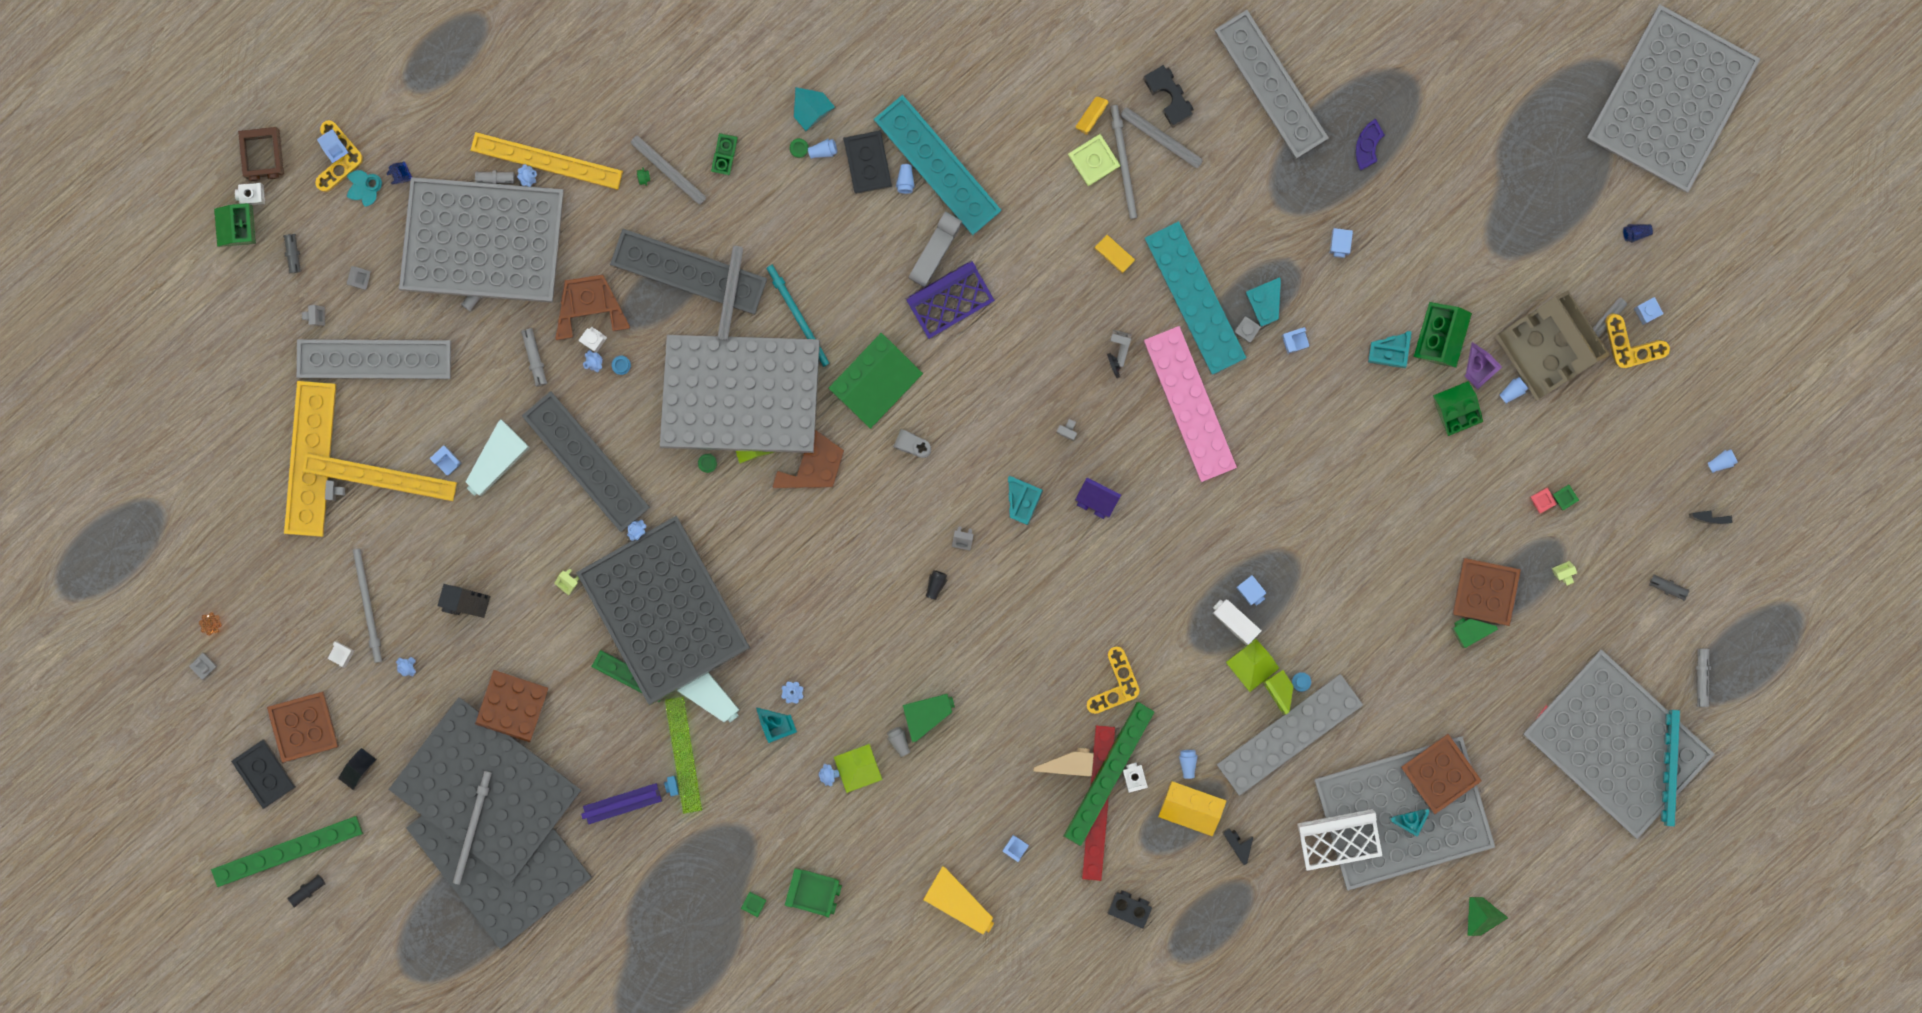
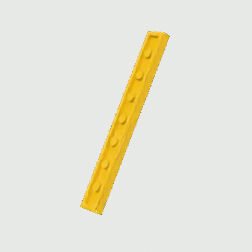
[470,132,623,190]
[301,453,457,501]

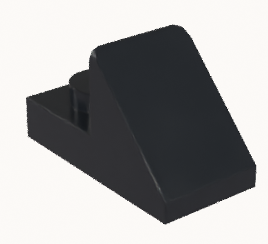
[1222,828,1253,865]

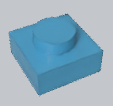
[664,776,679,796]

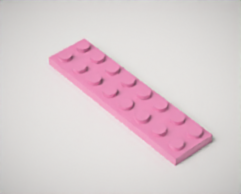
[1144,326,1237,482]

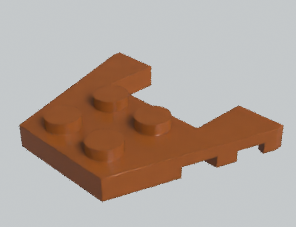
[555,275,630,340]
[773,430,844,488]

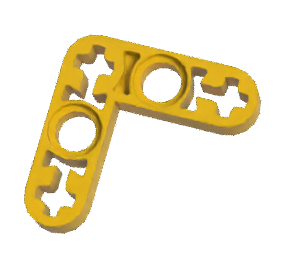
[315,120,363,192]
[1605,313,1670,368]
[1086,646,1140,714]

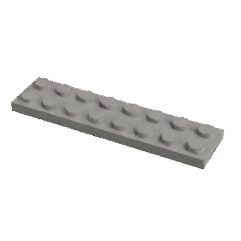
[1215,10,1329,159]
[296,339,451,379]
[1216,674,1363,796]

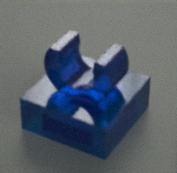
[386,162,412,185]

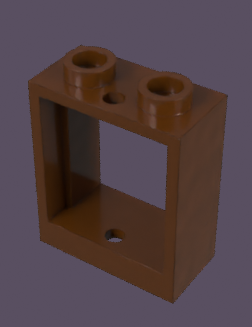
[238,127,284,181]

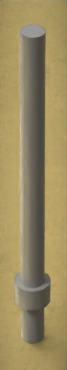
[1110,105,1137,219]
[353,549,382,663]
[453,771,492,885]

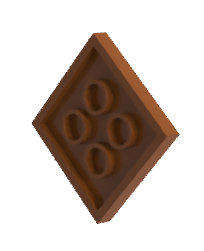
[1452,558,1521,626]
[475,670,548,742]
[267,691,339,763]
[1401,734,1482,815]

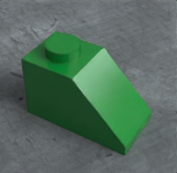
[1451,617,1498,648]

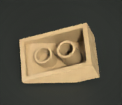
[1033,748,1094,777]

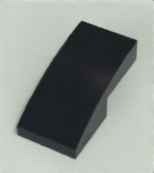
[1689,510,1733,524]

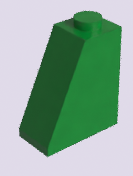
[903,694,955,742]

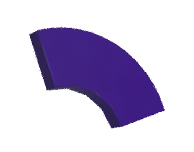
[1355,119,1385,171]

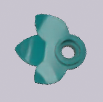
[347,170,382,207]

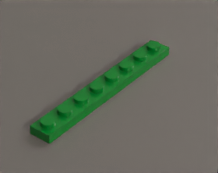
[1063,702,1154,846]
[211,816,363,887]

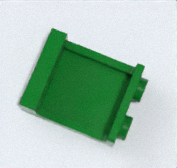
[784,867,842,918]

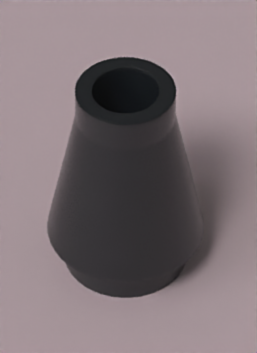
[926,570,948,600]

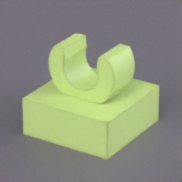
[1552,561,1577,585]
[554,569,579,595]

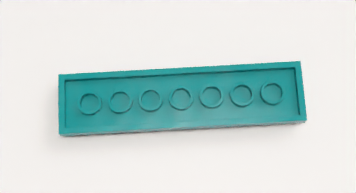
[874,95,1002,236]
[1144,221,1246,375]

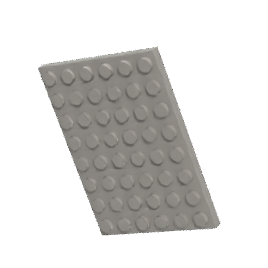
[1586,4,1760,193]
[399,177,564,303]
[660,335,820,453]
[1523,649,1715,839]
[1314,736,1495,891]

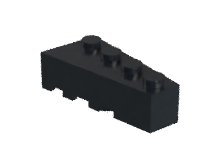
[437,584,491,618]

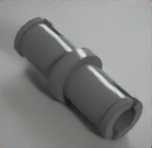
[283,234,301,274]
[1649,574,1689,601]

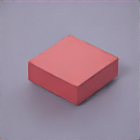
[1530,487,1557,514]

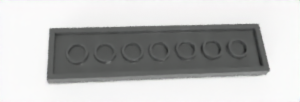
[610,229,767,315]
[522,391,650,532]

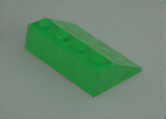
[828,333,923,429]

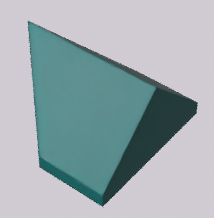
[794,87,835,131]
[756,707,797,743]
[1389,808,1430,837]

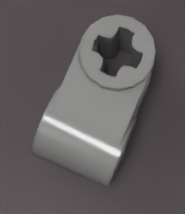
[893,429,931,458]

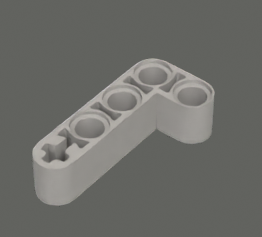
[909,212,962,287]

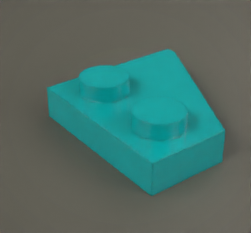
[1245,277,1281,327]
[1368,331,1412,369]
[1008,476,1043,525]

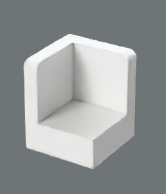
[328,641,354,668]

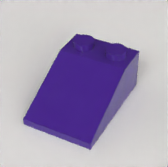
[1075,478,1121,519]

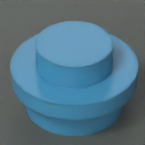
[612,356,631,375]
[1292,672,1311,692]

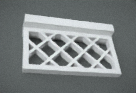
[1297,809,1382,871]

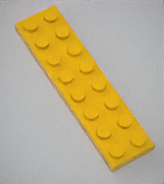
[284,381,337,537]

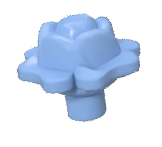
[517,164,537,187]
[583,350,603,372]
[627,520,646,541]
[396,657,416,677]
[781,682,803,704]
[819,764,839,786]

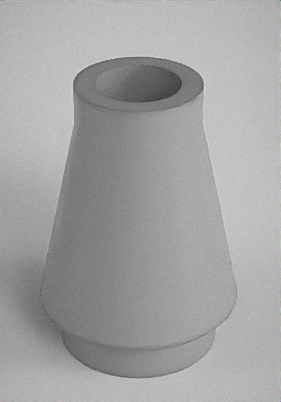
[887,727,910,757]

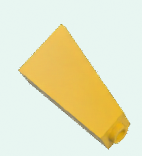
[923,866,994,935]

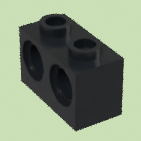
[1107,890,1152,929]

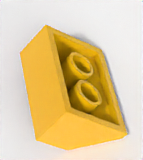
[1158,781,1226,836]

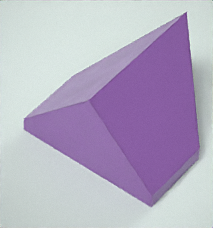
[1464,342,1502,389]

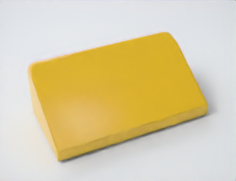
[1076,97,1109,135]
[1094,235,1135,274]

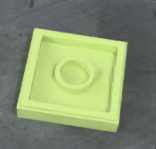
[1068,134,1120,187]

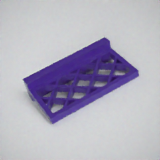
[905,261,995,339]
[581,783,662,825]

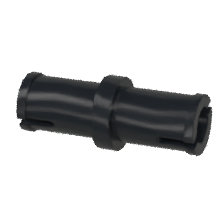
[287,875,326,908]

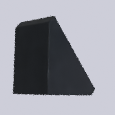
[338,748,377,790]

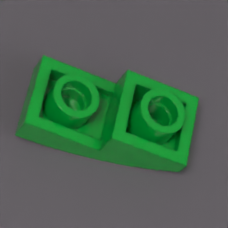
[711,133,738,175]

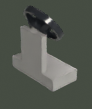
[1107,329,1132,379]

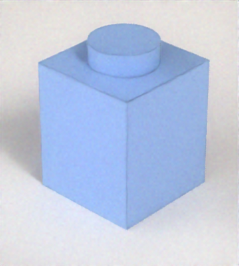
[1329,228,1353,258]
[1634,297,1663,325]
[1236,575,1266,606]

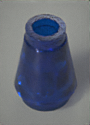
[1623,224,1653,243]

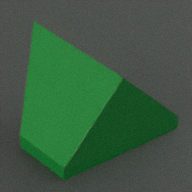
[1467,897,1508,936]

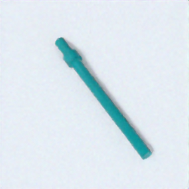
[766,264,830,367]

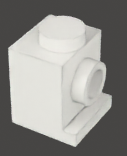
[235,183,265,205]
[579,327,607,353]
[1123,762,1148,793]

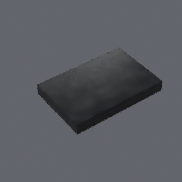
[843,130,892,194]
[231,740,296,809]

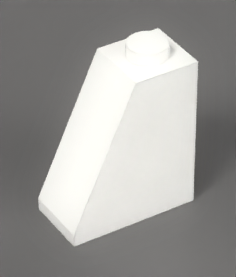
[1212,599,1261,645]

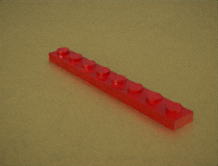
[1082,725,1115,881]

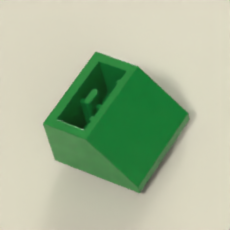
[214,203,256,247]
[1433,381,1483,436]

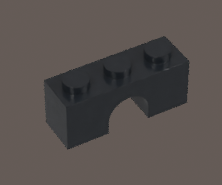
[1143,65,1194,128]

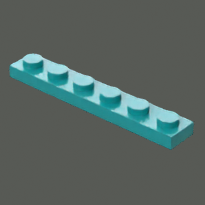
[1661,710,1680,827]

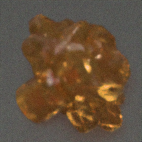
[199,612,222,636]

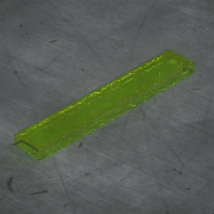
[665,697,702,814]

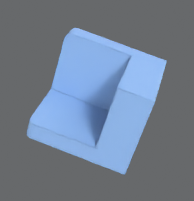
[317,129,348,163]
[1282,327,1309,354]
[430,446,462,475]
[1002,835,1029,862]

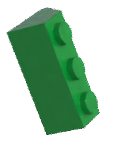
[1413,302,1472,368]

